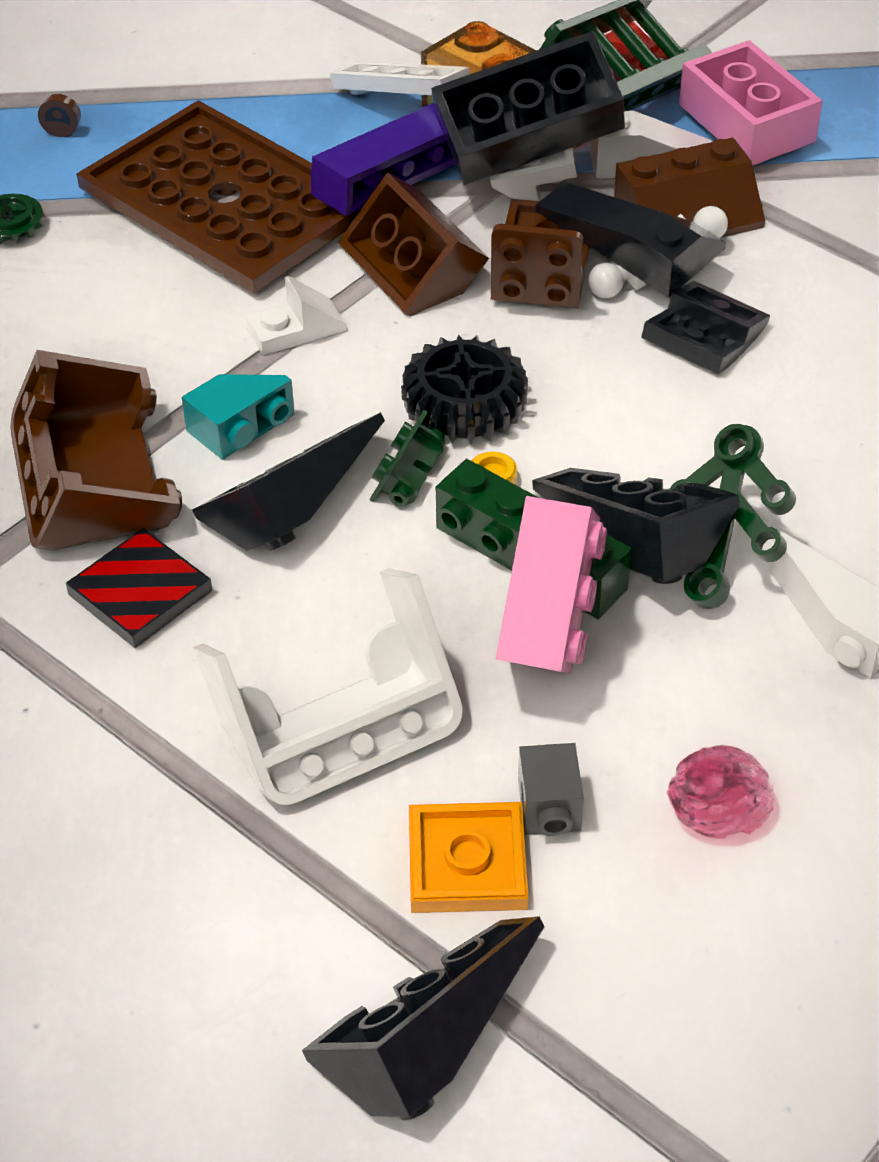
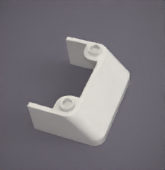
[193,568,463,805]

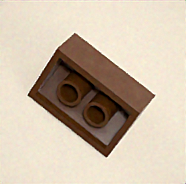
[614,137,765,237]
[338,172,489,316]

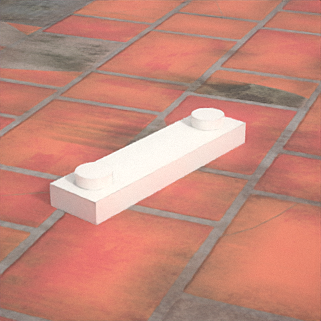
[330,61,470,99]

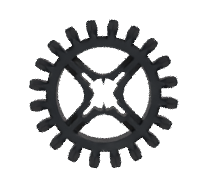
[401,334,528,444]

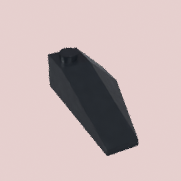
[532,467,739,584]

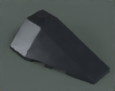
[535,181,726,298]
[192,412,385,551]
[302,916,545,1120]

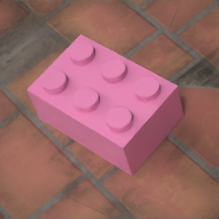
[679,40,823,165]
[496,496,607,674]

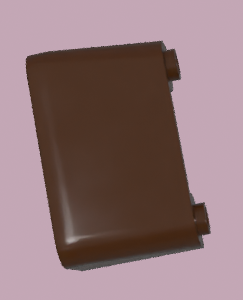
[10,350,182,550]

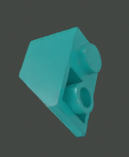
[181,374,295,460]

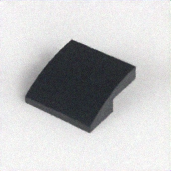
[641,281,770,374]

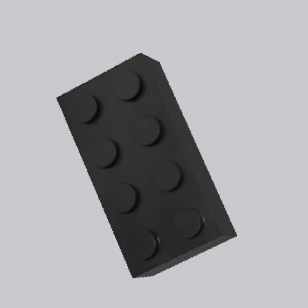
[431,31,625,185]

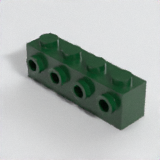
[435,458,632,620]

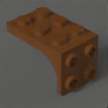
[490,199,590,309]

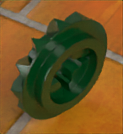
[0,194,44,244]

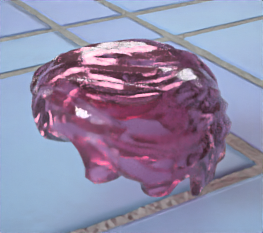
[666,745,775,839]

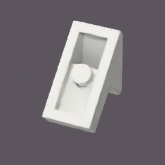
[490,147,577,201]
[245,276,347,356]

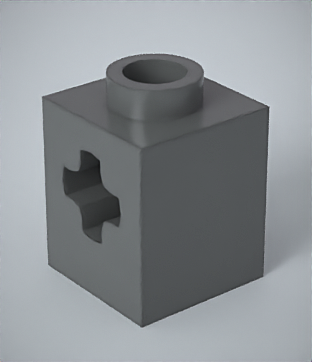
[518,743,584,836]

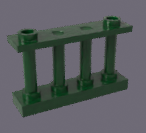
[539,0,712,111]

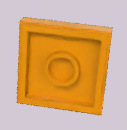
[409,802,528,913]

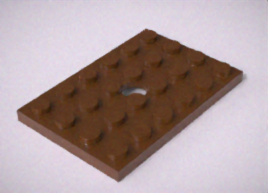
[76,100,361,294]

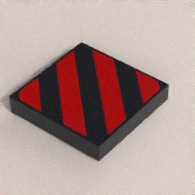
[65,528,212,648]

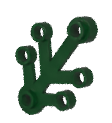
[669,424,796,609]

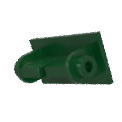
[369,410,445,507]

